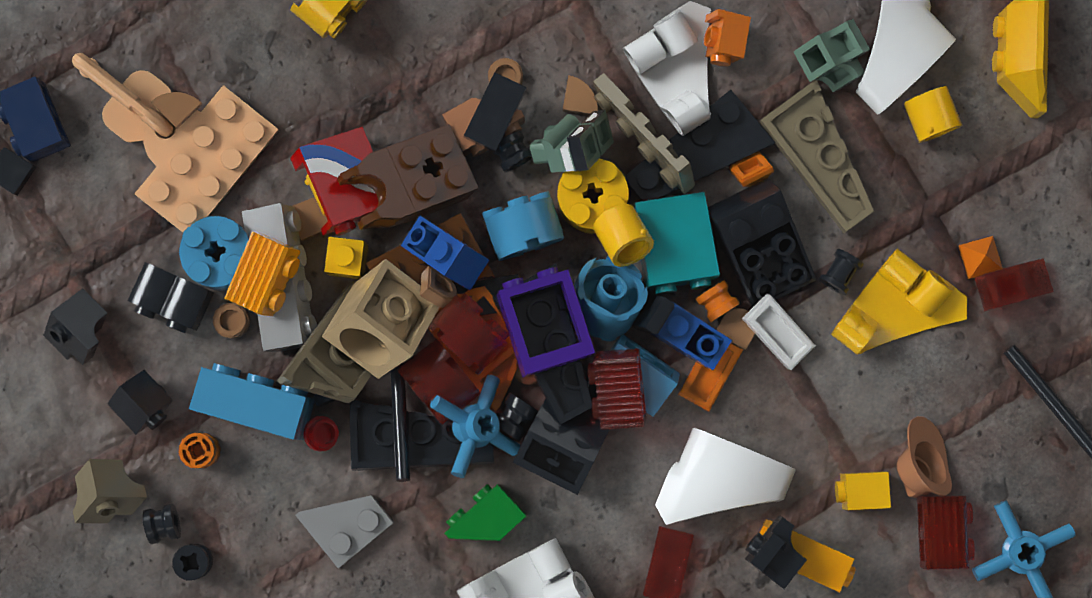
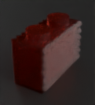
[588,348,647,430]
[916,495,975,570]

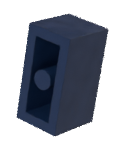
[0,76,71,162]

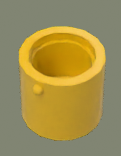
[904,86,963,143]
[593,204,654,267]

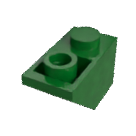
[444,484,527,541]

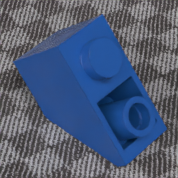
[401,216,489,290]
[651,302,732,371]

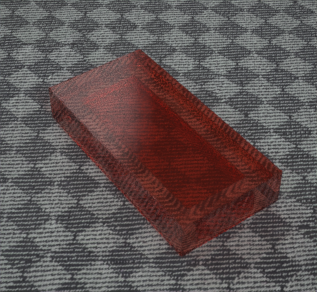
[642,526,694,598]

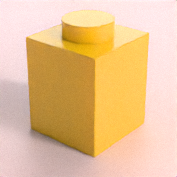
[324,237,368,279]
[835,471,891,510]

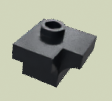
[43,288,107,365]
[745,515,807,589]

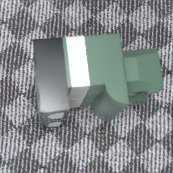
[530,110,614,173]

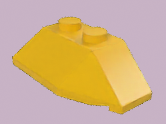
[992,0,1049,118]

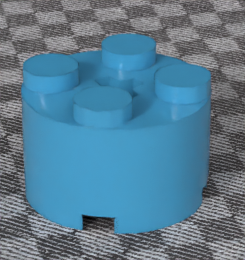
[482,191,564,261]
[179,216,249,291]
[567,256,648,341]

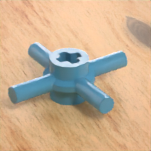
[430,375,520,478]
[972,500,1076,598]

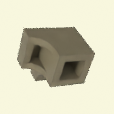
[73,459,147,523]

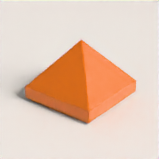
[729,151,774,187]
[958,236,1003,279]

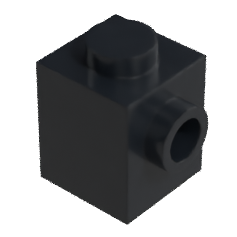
[107,370,173,435]

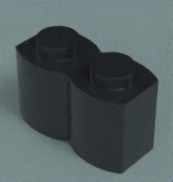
[127,262,214,333]

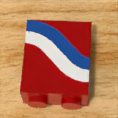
[290,127,378,236]

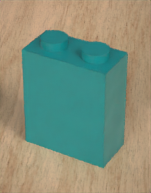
[633,192,720,295]

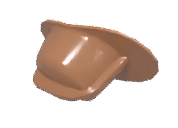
[897,416,952,498]

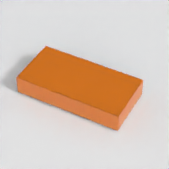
[678,343,743,412]

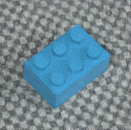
[189,363,315,440]

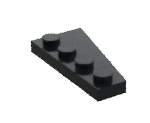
[624,89,776,202]

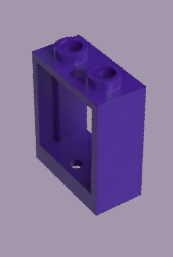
[496,267,595,378]

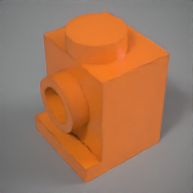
[704,9,751,66]

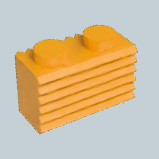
[224,231,300,316]

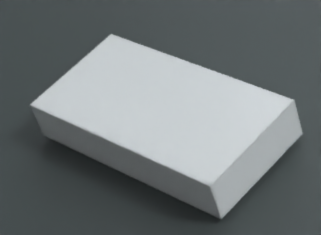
[742,294,816,370]

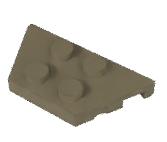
[277,281,372,403]

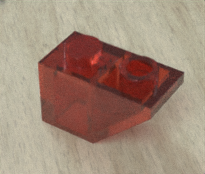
[975,258,1054,312]

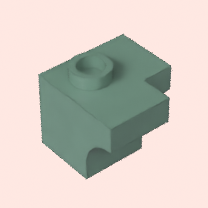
[793,19,870,92]

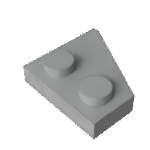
[295,495,395,568]

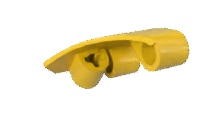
[831,248,967,355]

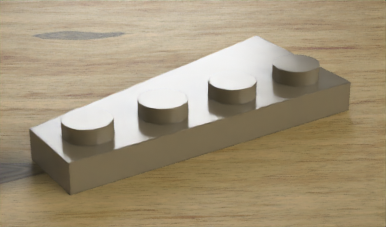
[593,73,695,194]
[759,80,874,234]

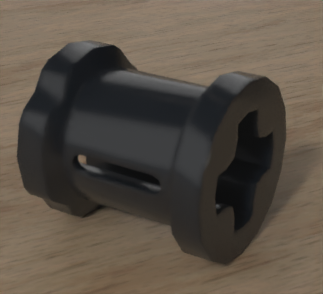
[819,249,864,295]

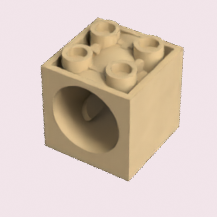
[322,259,439,379]

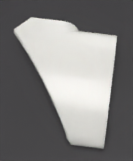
[856,0,956,115]
[623,1,711,136]
[655,428,796,525]
[457,538,594,598]

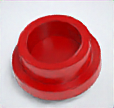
[304,416,339,452]

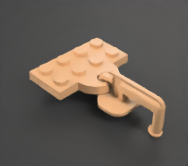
[72,53,279,233]

